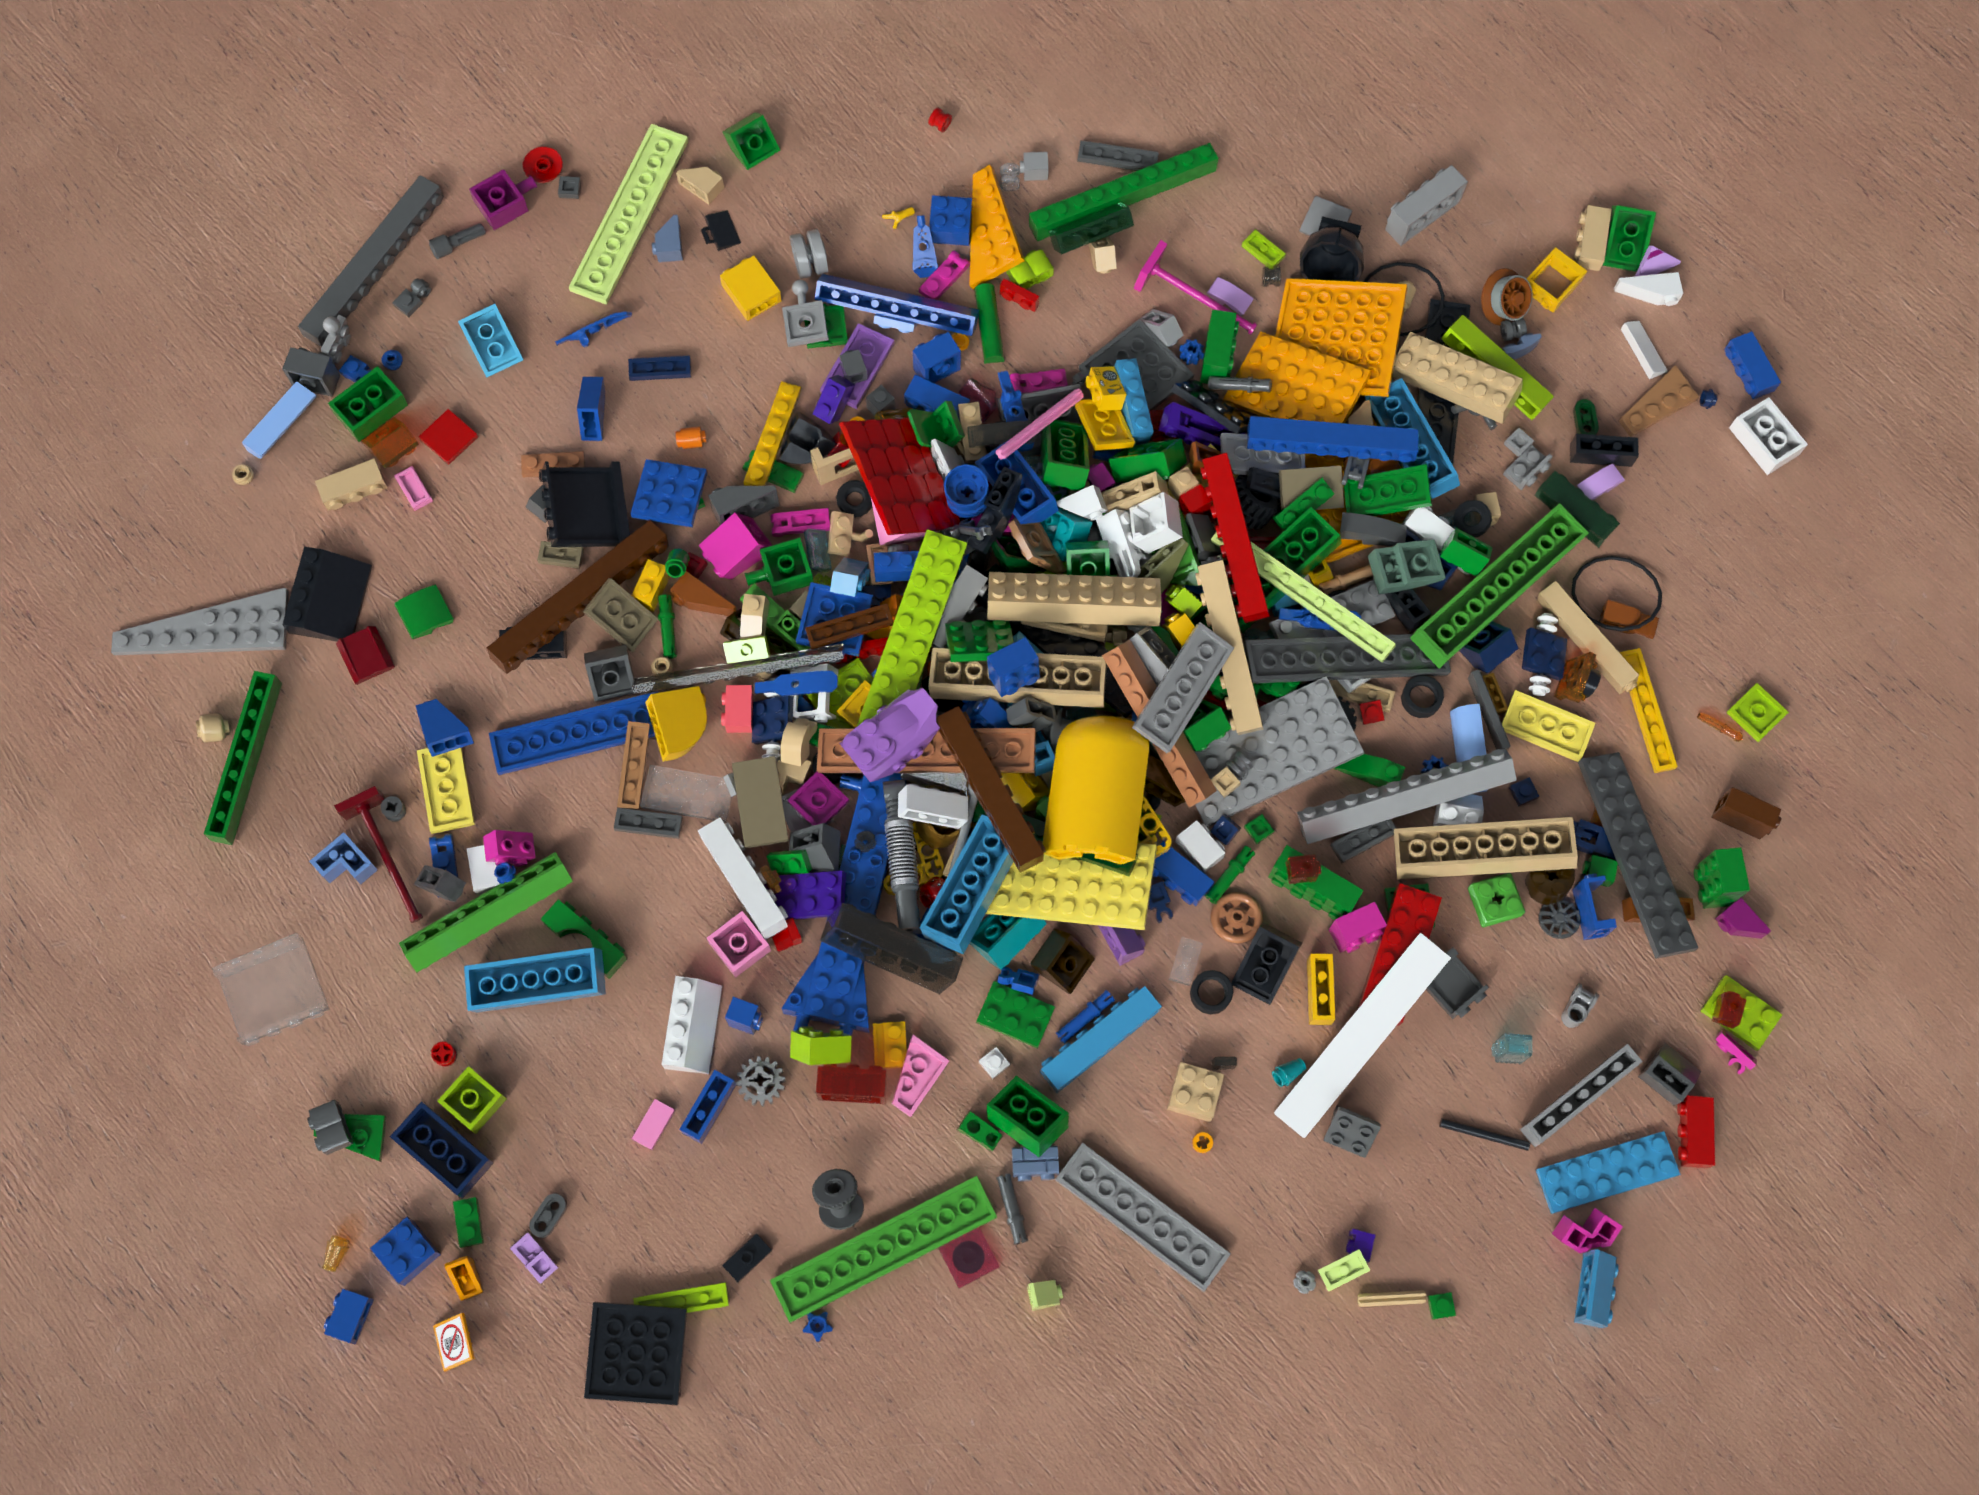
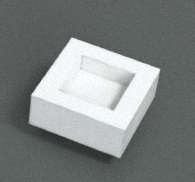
[979,1047,1010,1080]

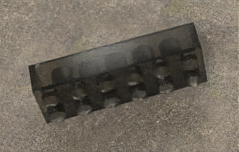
[820,903,963,994]

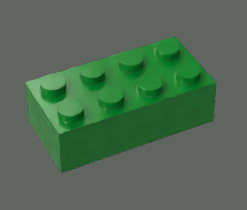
[1040,420,1090,490]
[1268,845,1364,920]

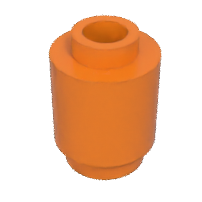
[676,426,707,449]

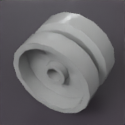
[790,229,828,279]

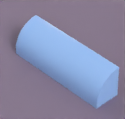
[242,381,316,459]
[1450,704,1488,792]

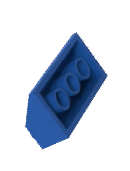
[975,439,1059,524]

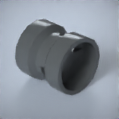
[1500,318,1527,341]

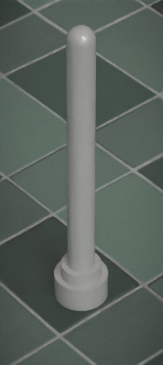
[948,783,978,875]

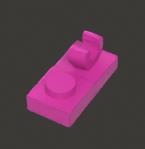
[1716,1029,1757,1074]

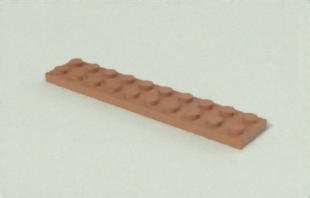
[817,728,1036,773]

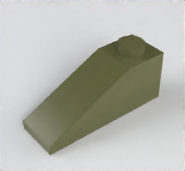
[1137,538,1189,594]

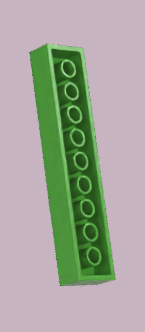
[1410,503,1589,669]

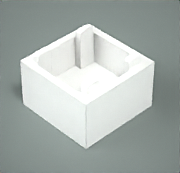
[1129,492,1183,553]

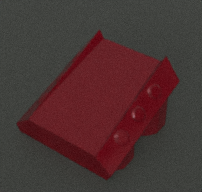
[336,626,395,685]

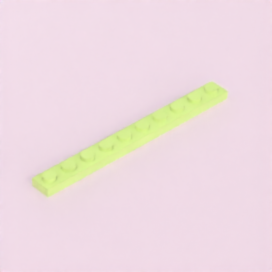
[1211,533,1396,663]

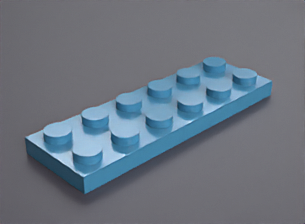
[1536,1131,1681,1214]

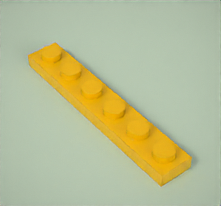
[744,381,801,486]
[1620,648,1678,773]

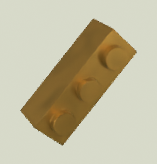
[1482,673,1508,715]

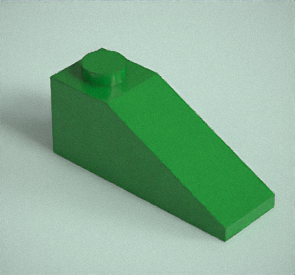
[1333,754,1406,787]

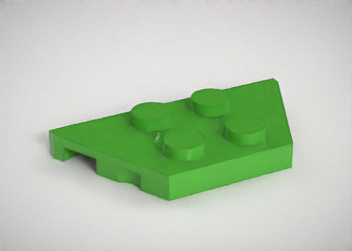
[1151,510,1202,586]

